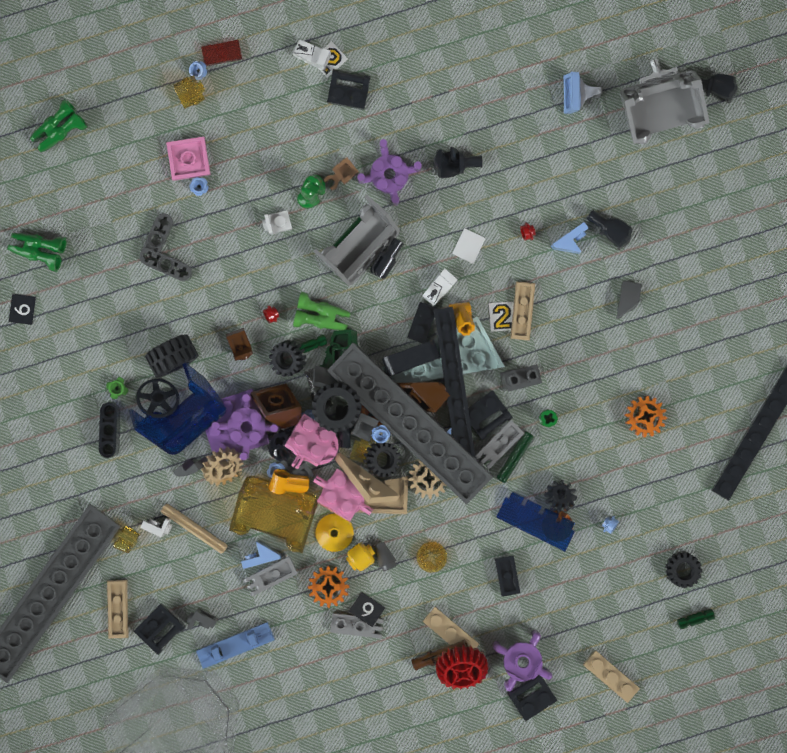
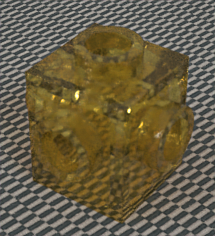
[174,75,205,109]

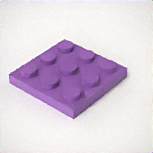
[198,389,269,453]

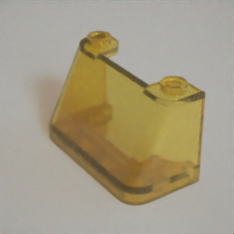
[229,476,318,554]

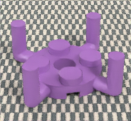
[357,139,422,206]
[212,394,279,460]
[492,630,552,691]

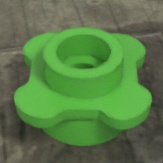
[106,377,128,399]

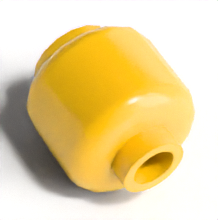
[346,543,376,571]

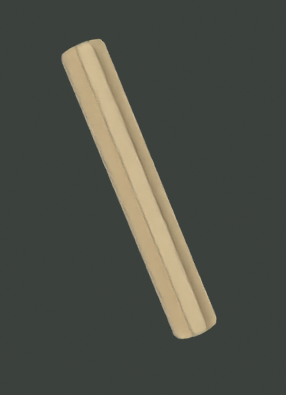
[161,504,228,554]

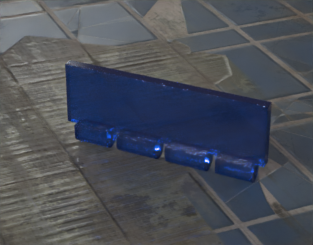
[496,492,575,552]

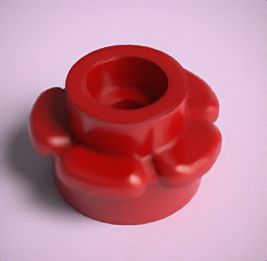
[520,222,536,241]
[263,305,279,324]

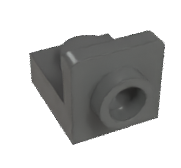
[186,608,218,630]

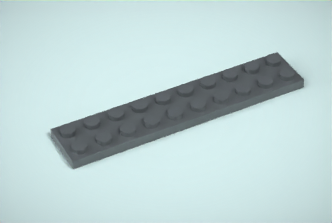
[327,343,494,505]
[0,504,122,683]

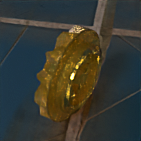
[417,542,447,573]

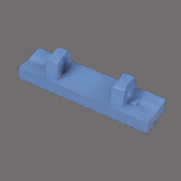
[196,622,275,669]

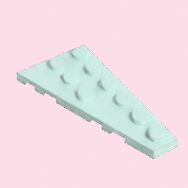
[381,317,505,383]

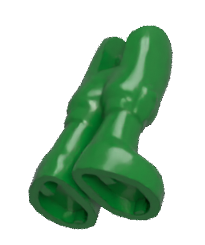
[30,99,88,153]
[297,174,326,209]
[7,233,67,272]

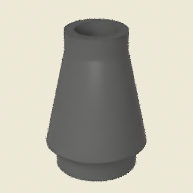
[374,542,397,572]

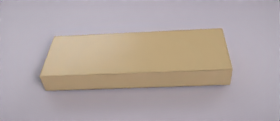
[510,281,535,341]
[107,579,129,639]

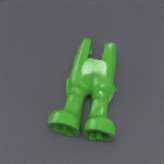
[293,291,350,330]

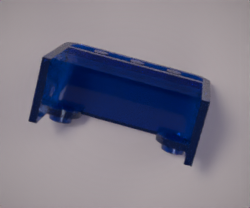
[129,362,226,455]

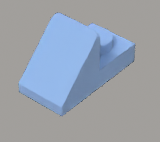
[551,222,588,254]
[241,540,282,569]

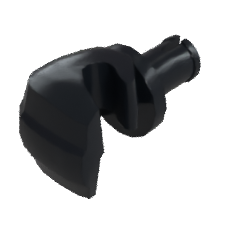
[700,73,738,103]
[433,147,483,179]
[586,209,633,250]

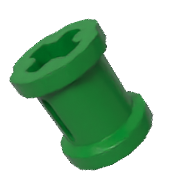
[539,410,558,427]

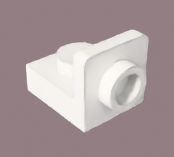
[262,210,292,235]
[140,518,173,537]

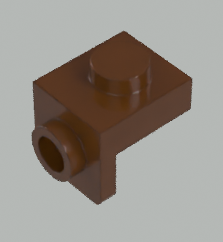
[226,328,253,361]

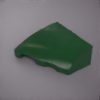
[320,329,358,369]

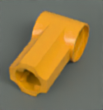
[449,302,475,336]
[268,469,309,495]

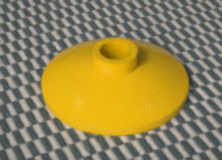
[315,513,354,552]

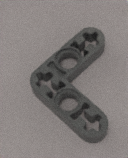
[139,213,193,281]

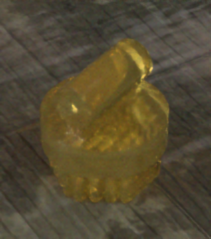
[113,526,140,553]

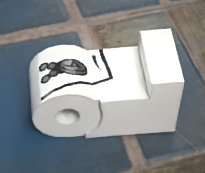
[292,40,331,71]
[423,269,458,306]

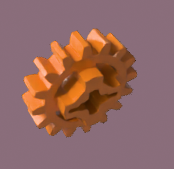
[624,396,667,437]
[308,565,350,608]

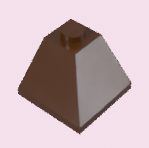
[397,382,450,412]
[251,383,301,428]

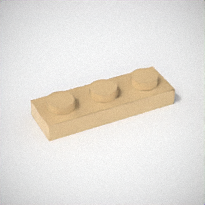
[423,606,479,649]
[583,650,640,703]

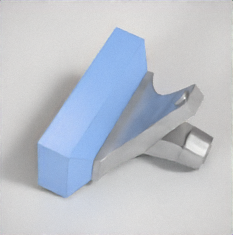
[563,72,602,114]

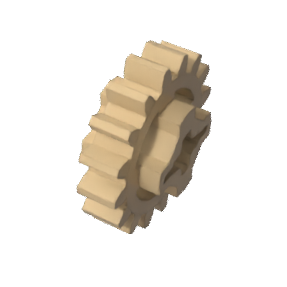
[201,447,243,486]
[408,460,446,499]

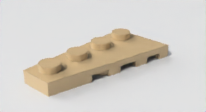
[330,476,408,515]

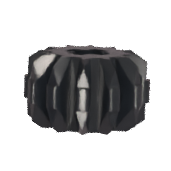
[267,429,294,462]
[544,480,577,513]

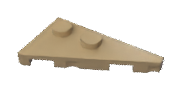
[334,453,400,504]

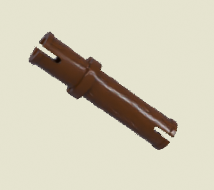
[411,639,469,671]

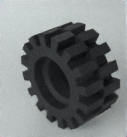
[269,340,306,377]
[363,442,401,477]
[665,552,702,588]

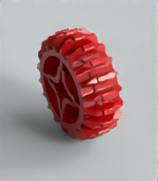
[436,645,488,690]

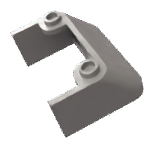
[313,194,400,286]

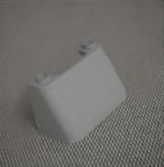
[620,70,710,144]

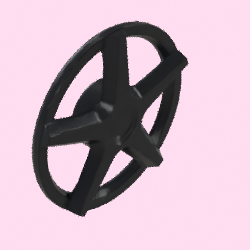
[136,379,180,418]

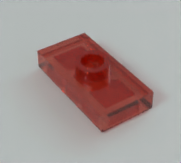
[201,40,243,67]

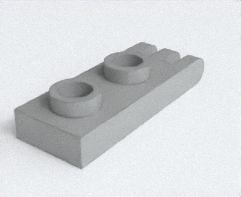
[475,420,524,470]
[243,556,298,597]
[330,612,384,639]

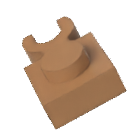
[324,157,359,191]

